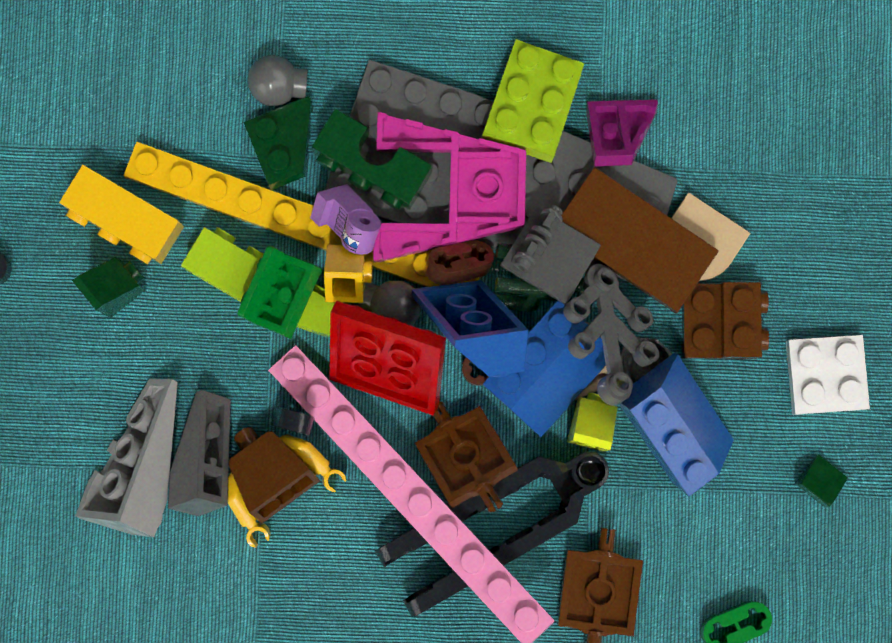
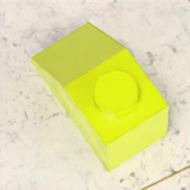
[567,393,618,452]

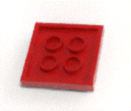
[329,301,446,416]

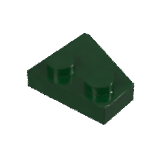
[244,96,313,191]

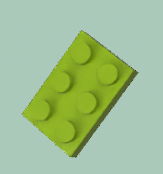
[481,39,585,163]

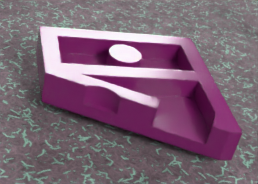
[586,99,658,166]

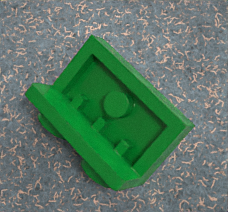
[237,246,322,339]

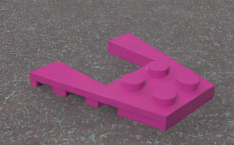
[373,112,527,262]

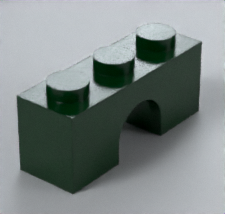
[312,109,433,210]

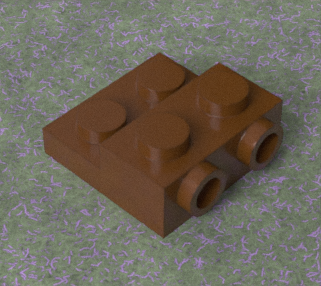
[682,282,769,359]

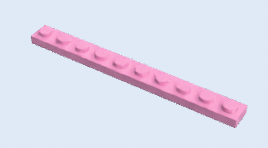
[268,345,555,643]

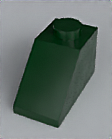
[72,257,145,318]

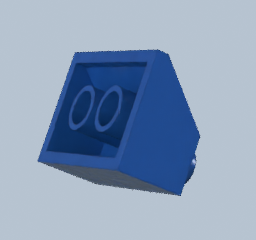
[412,280,528,377]
[483,301,606,437]
[619,353,734,497]

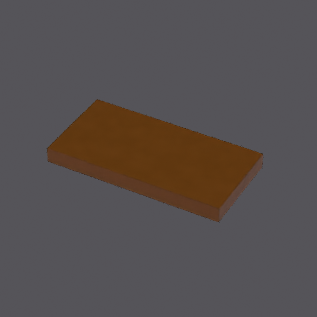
[562,167,719,313]

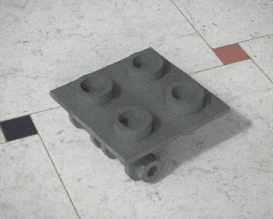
[500,205,601,305]

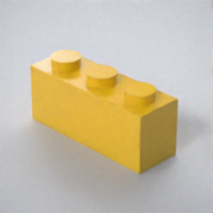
[59,165,184,264]

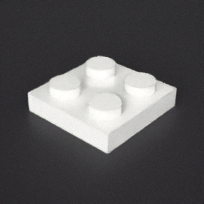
[786,335,870,415]

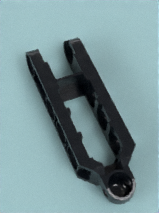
[375,452,609,617]

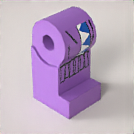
[310,184,381,255]

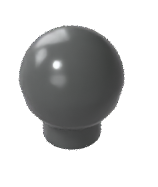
[247,55,308,106]
[359,281,421,326]

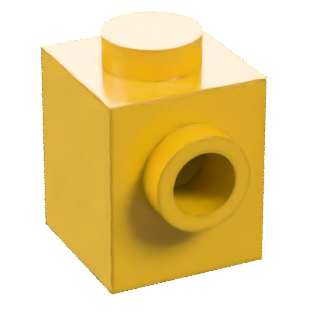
[324,245,373,303]

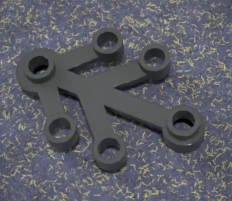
[563,264,659,406]

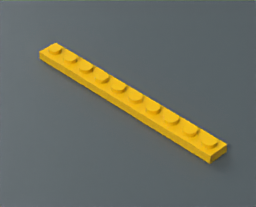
[123,142,479,287]

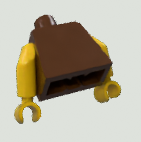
[227,427,346,548]

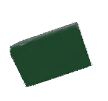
[795,454,848,507]

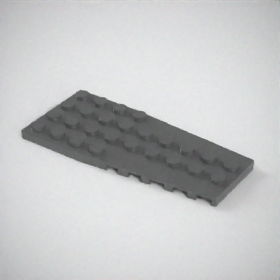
[325,60,677,280]

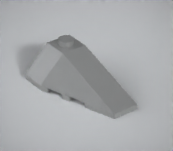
[75,379,178,537]

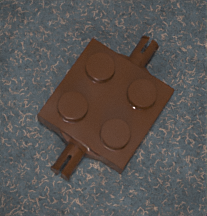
[415,401,518,512]
[557,527,643,643]

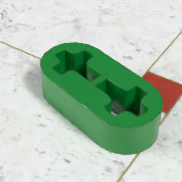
[700,600,772,643]

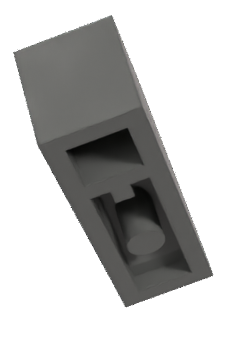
[168,390,231,517]

